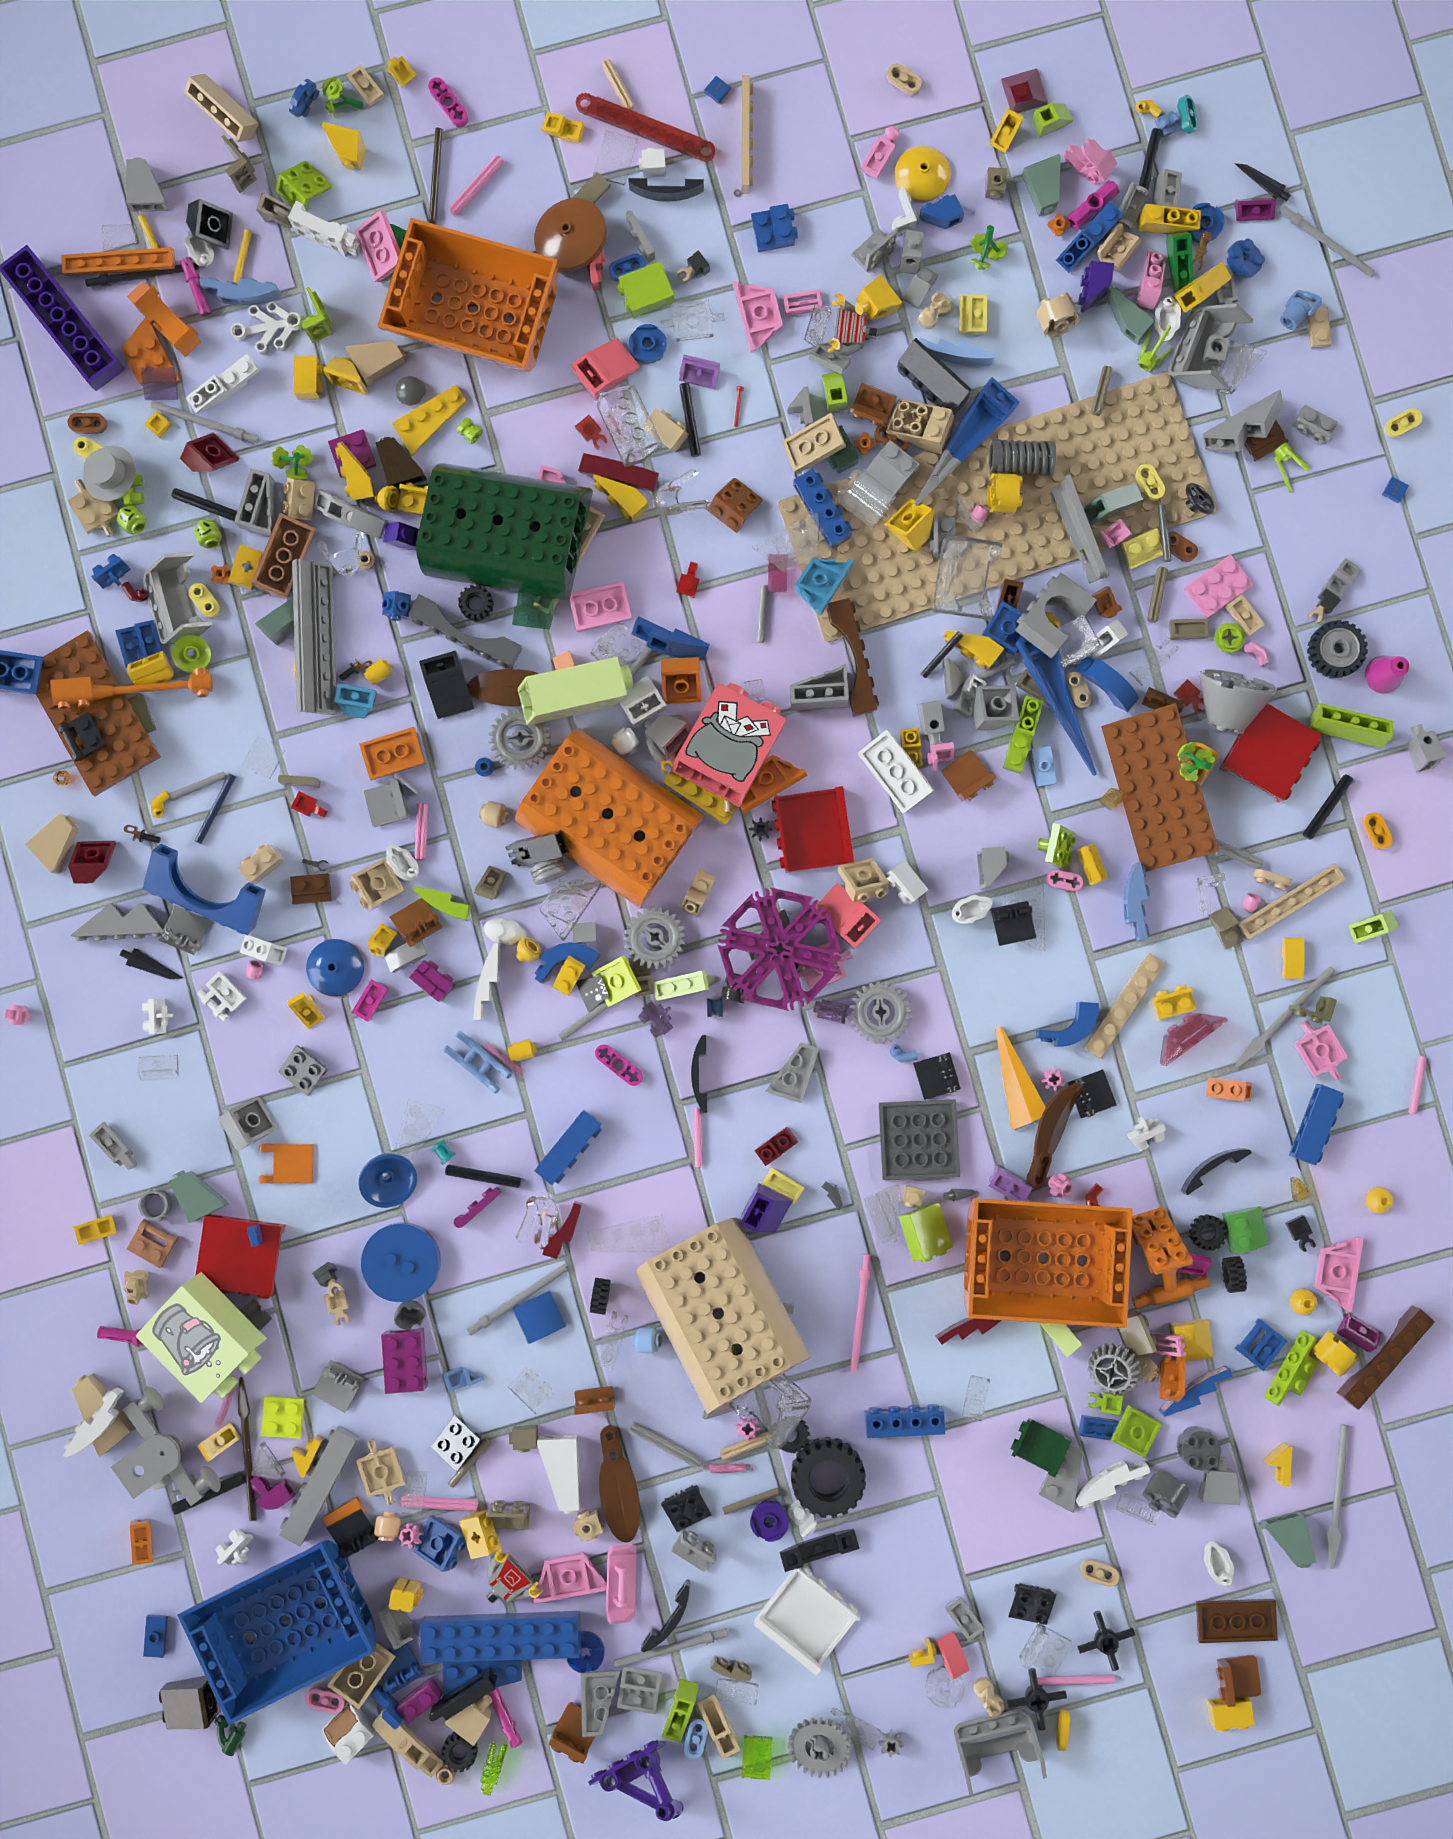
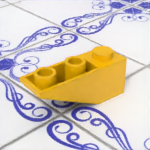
[1138,204,1201,234]
[1172,261,1232,313]
[335,442,375,501]
[593,475,649,522]
[943,630,1004,670]

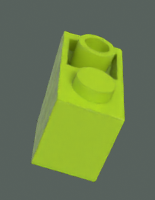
[1031,102,1073,138]
[821,372,848,412]

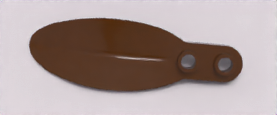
[468,669,539,707]
[1026,1083,1083,1189]
[599,1425,640,1543]

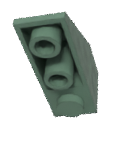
[1106,285,1155,344]

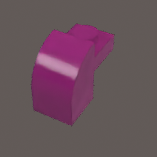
[250,1472,296,1510]

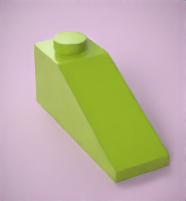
[662,1678,699,1743]

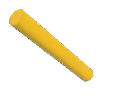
[138,214,159,249]
[233,229,252,284]

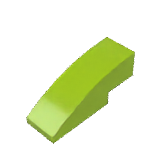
[413,886,471,921]

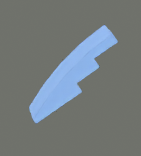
[919,337,995,365]

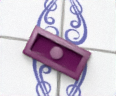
[1235,198,1276,221]
[1336,1313,1381,1352]

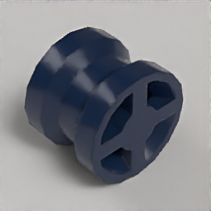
[707,998,723,1017]

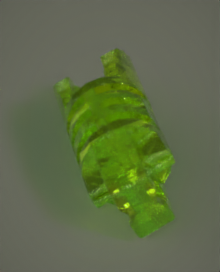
[480,1742,508,1796]

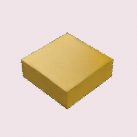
[144,410,172,438]

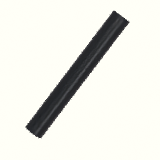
[920,631,964,678]

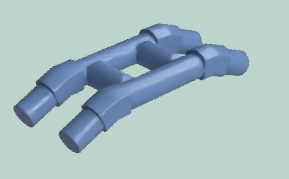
[443,1030,512,1094]

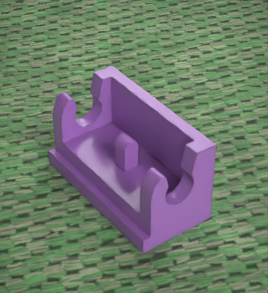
[679,354,720,389]
[988,1164,1032,1201]

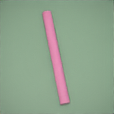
[1037,1675,1115,1686]

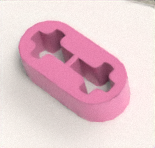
[1046,870,1083,892]

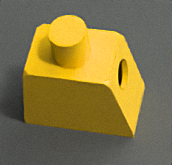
[855,274,903,321]

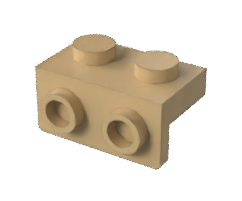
[1097,223,1141,271]
[282,478,315,520]

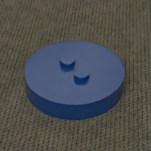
[361,1222,441,1302]

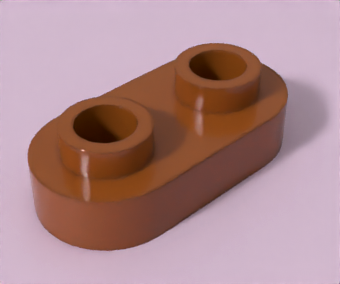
[67,413,108,434]
[874,423,910,452]
[1168,531,1198,562]

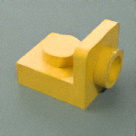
[385,55,417,88]
[368,923,398,958]
[908,1637,937,1668]

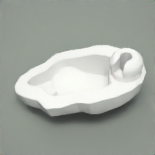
[185,229,214,267]
[1154,296,1181,342]
[386,845,419,881]
[951,894,992,924]
[483,918,527,946]
[1203,1541,1234,1586]

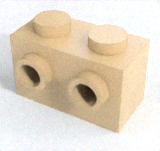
[642,408,689,453]
[238,844,285,885]

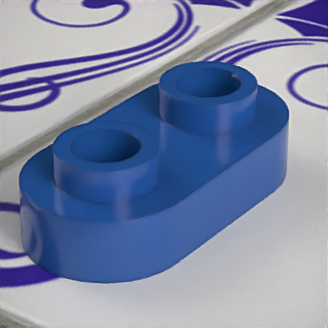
[609,254,645,282]

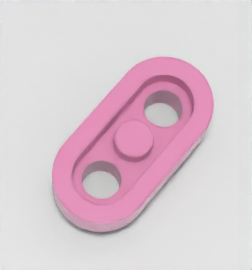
[305,1686,346,1714]

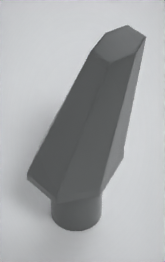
[821,1181,843,1210]
[943,1189,975,1201]

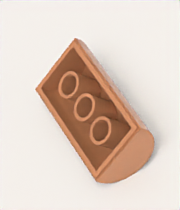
[251,513,316,599]

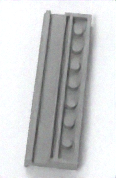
[292,559,337,715]

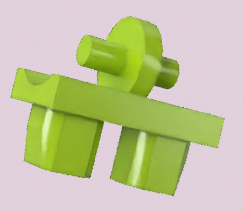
[118,473,144,506]

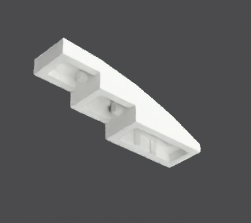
[473,943,500,1020]

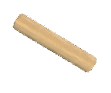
[602,59,634,112]
[720,1430,775,1460]

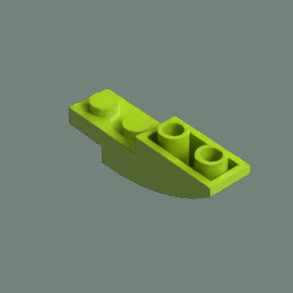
[1003,695,1044,774]

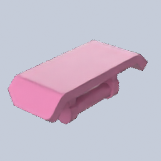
[606,1544,637,1624]

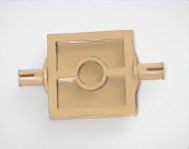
[67,479,119,537]
[356,1438,406,1505]

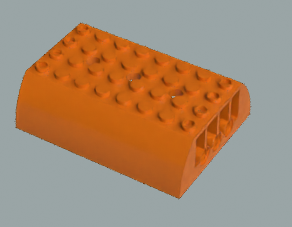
[377,218,559,372]
[515,728,705,909]
[963,1198,1133,1328]

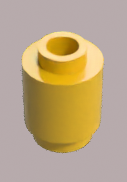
[363,658,393,685]
[508,1039,537,1062]

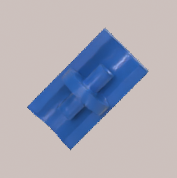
[91,554,131,589]

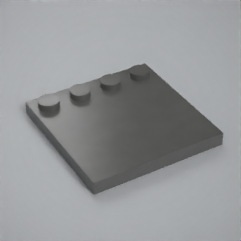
[878,1099,960,1180]

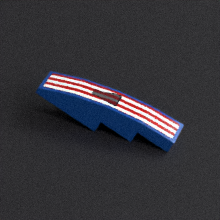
[1159,1366,1233,1417]

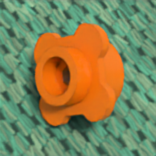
[1048,214,1070,236]
[853,432,876,455]
[211,565,230,584]

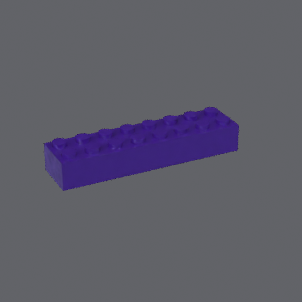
[0,244,126,391]

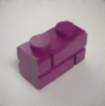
[409,960,455,1003]
[396,1677,443,1724]

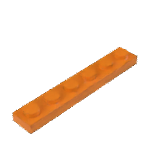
[61,247,175,276]

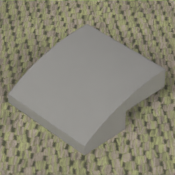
[617,1666,662,1714]

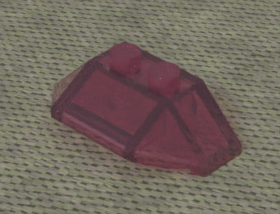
[1160,1013,1228,1066]

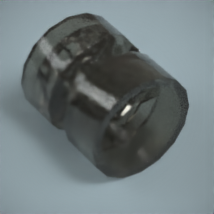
[720,973,746,1004]
[239,1298,273,1331]

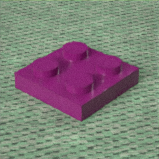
[328,429,377,478]

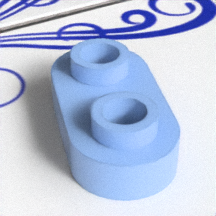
[684,1717,708,1759]

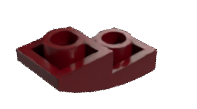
[754,1126,799,1166]

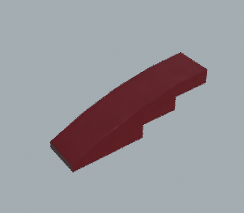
[578,453,659,492]
[935,1317,1002,1345]

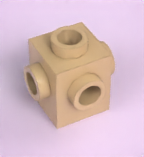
[572,1509,604,1541]

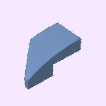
[442,1367,484,1392]

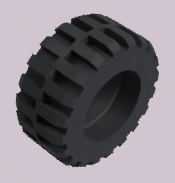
[791,1437,866,1518]

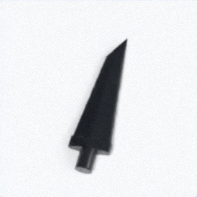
[1234,163,1291,202]
[120,948,184,980]

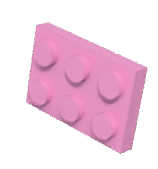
[355,210,400,282]
[1184,554,1253,619]
[570,581,632,632]

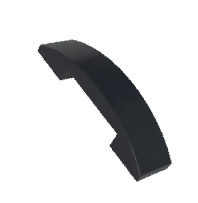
[628,178,704,202]
[691,1035,707,1113]
[1181,1148,1252,1195]
[779,1529,860,1572]
[641,1579,690,1652]

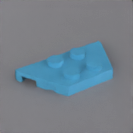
[794,559,854,616]

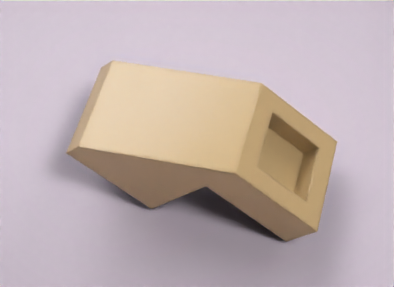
[680,869,716,916]

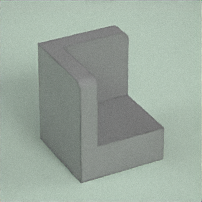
[572,922,597,943]

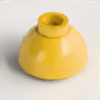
[374,486,400,513]
[516,937,542,962]
[1366,1187,1393,1214]
[1290,1288,1317,1316]

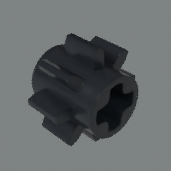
[749,817,773,842]

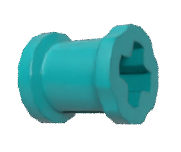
[431,1139,456,1165]

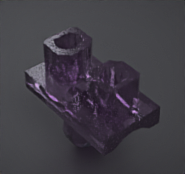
[813,999,849,1024]
[638,1001,674,1038]

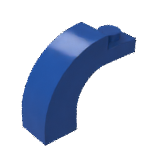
[1074,655,1139,712]
[534,942,600,984]
[1035,1002,1099,1047]

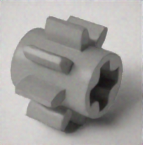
[878,1729,904,1758]

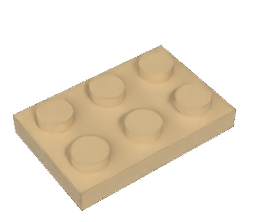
[782,413,846,474]

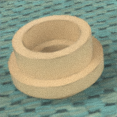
[356,551,375,570]
[436,1764,456,1785]

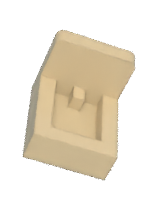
[1134,1354,1160,1383]

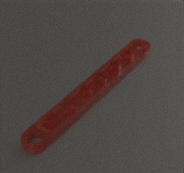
[576,92,715,162]

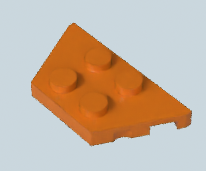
[121,317,181,384]
[741,755,808,814]

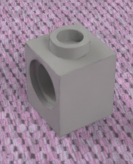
[1201,334,1229,367]

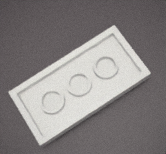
[858,729,934,814]

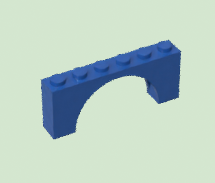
[142,844,266,935]

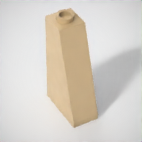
[72,1373,136,1457]

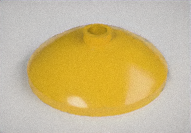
[894,146,951,202]

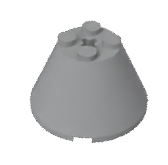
[1199,669,1277,733]

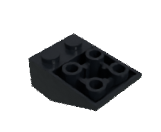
[419,650,474,719]

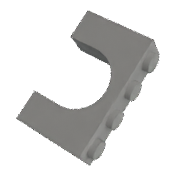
[1015,572,1097,658]

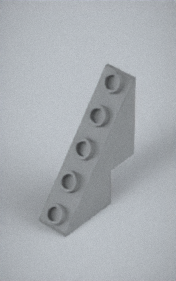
[1203,390,1283,452]
[70,903,165,941]

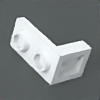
[891,187,918,235]
[240,935,288,966]
[786,1499,817,1538]

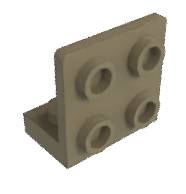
[221,135,257,193]
[486,1500,530,1530]

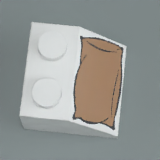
[322,1702,376,1765]

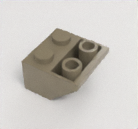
[1116,1309,1157,1356]

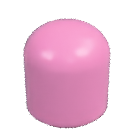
[971,504,990,524]
[1242,893,1261,912]
[246,960,264,980]

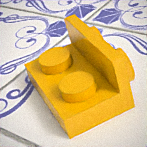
[397,483,428,516]
[1076,844,1108,886]
[1151,984,1196,1020]

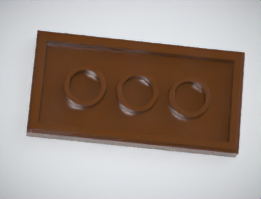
[1196,1599,1278,1643]

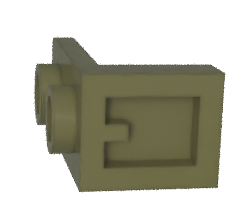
[1288,996,1337,1024]

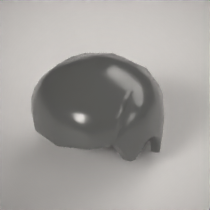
[395,376,426,406]
[394,1300,426,1330]

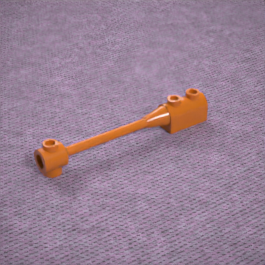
[50,668,213,710]

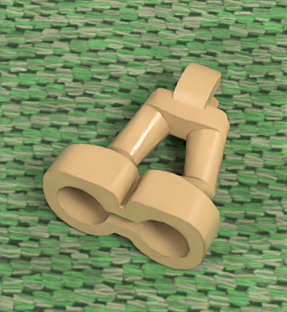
[918,291,951,329]
[973,1677,1005,1717]

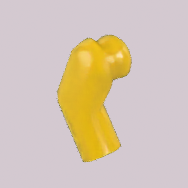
[1135,100,1163,118]
[151,790,171,818]

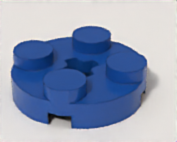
[289,79,320,117]
[1187,203,1225,243]
[1227,238,1265,278]
[629,324,667,364]

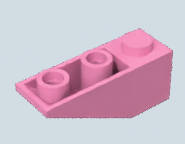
[1136,251,1167,310]

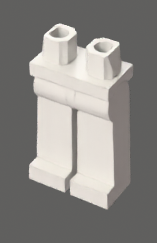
[288,201,360,257]

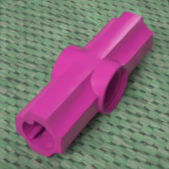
[1067,180,1120,231]

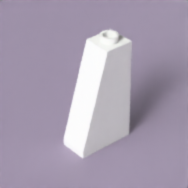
[537,1435,580,1514]

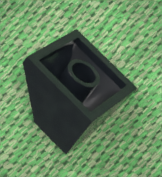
[186,199,233,250]

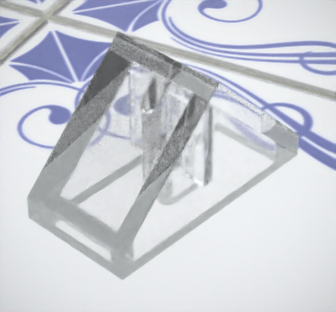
[251,1441,286,1480]

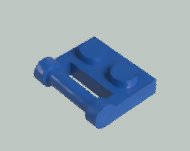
[1234,1318,1287,1372]

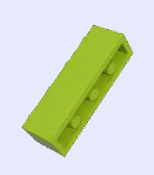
[1309,703,1394,748]

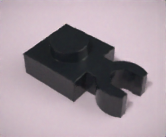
[1285,1215,1316,1252]

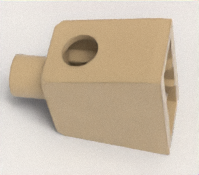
[444,1694,492,1746]

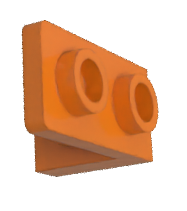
[1206,1078,1253,1102]

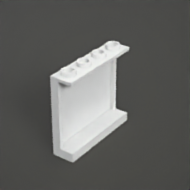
[754,1565,860,1676]

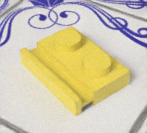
[959,294,988,334]
[1120,528,1163,569]

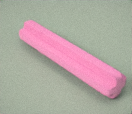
[415,803,428,860]

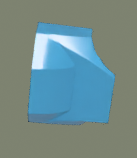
[334,683,377,719]

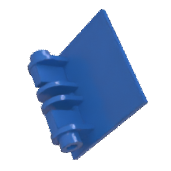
[381,1643,425,1695]

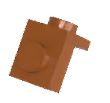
[1092,586,1122,618]

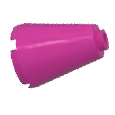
[1364,655,1409,694]

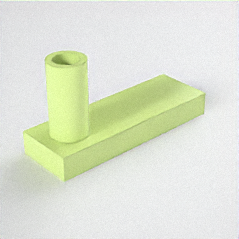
[652,970,715,1001]

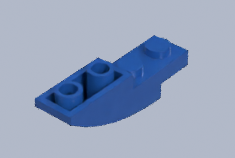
[1056,201,1124,273]
[631,616,710,660]

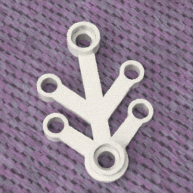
[230,301,304,354]

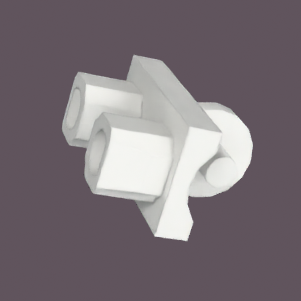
[142,999,173,1034]
[1127,1117,1166,1151]
[215,1529,254,1566]

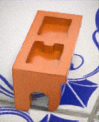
[1159,1356,1185,1402]
[129,1519,153,1565]

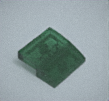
[512,592,556,630]

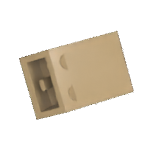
[886,399,955,454]

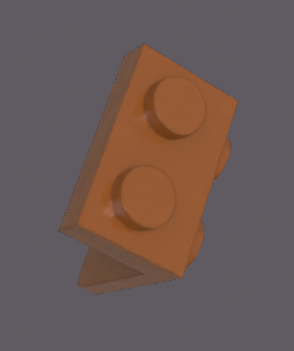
[850,383,897,426]
[707,478,763,533]
[942,750,996,802]
[1216,1655,1261,1707]
[548,1702,596,1764]

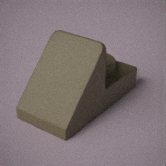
[256,192,293,229]
[474,865,507,900]
[1208,907,1244,950]

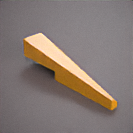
[995,1027,1046,1130]

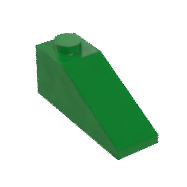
[1166,231,1194,293]

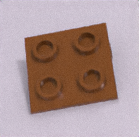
[389,898,443,947]

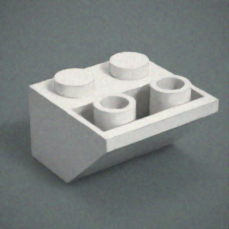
[619,676,667,728]
[885,860,928,905]

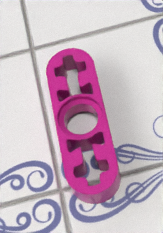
[428,77,468,127]
[595,1044,643,1086]

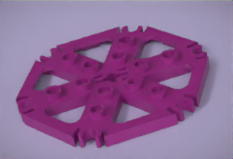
[717,887,842,1011]

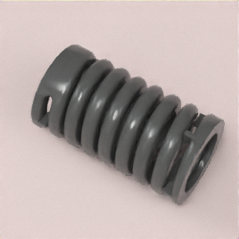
[988,439,1056,476]

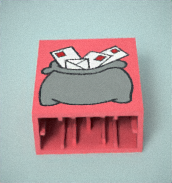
[672,682,786,808]

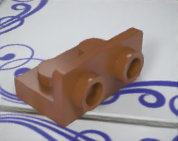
[574,1386,615,1415]

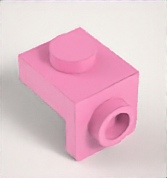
[1100,518,1133,548]
[927,742,955,771]

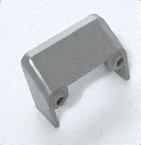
[1168,304,1254,390]
[144,553,212,644]
[954,1708,1047,1797]

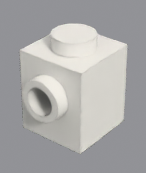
[638,148,666,177]

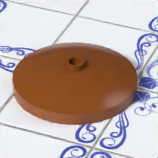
[534,198,607,272]

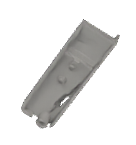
[1052,474,1109,584]

